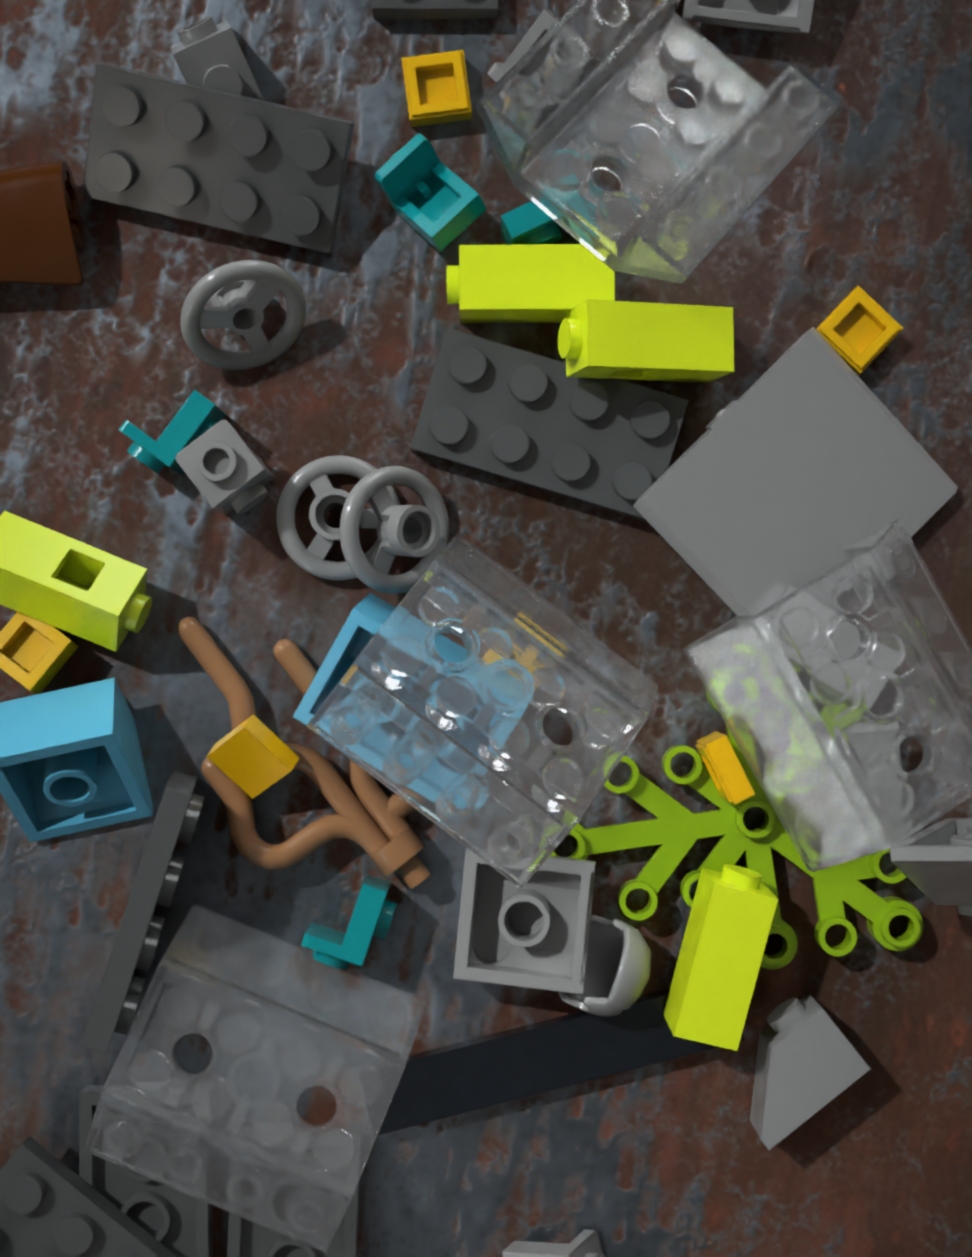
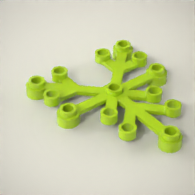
[539,665,923,970]

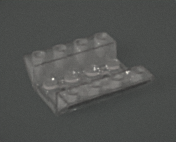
[476,0,839,284]
[683,519,972,872]
[307,532,658,888]
[83,904,428,1253]

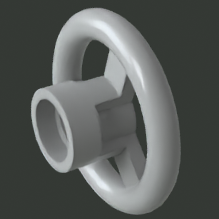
[180,260,306,370]
[276,455,400,581]
[339,466,449,594]

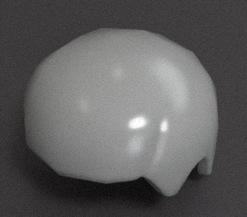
[558,915,651,1017]

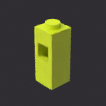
[446,244,615,323]
[558,299,734,383]
[0,510,152,652]
[663,864,778,1051]

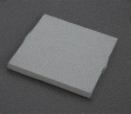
[633,326,958,663]

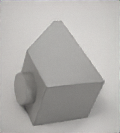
[750,993,871,1150]

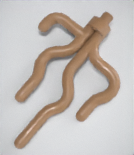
[177,617,431,890]

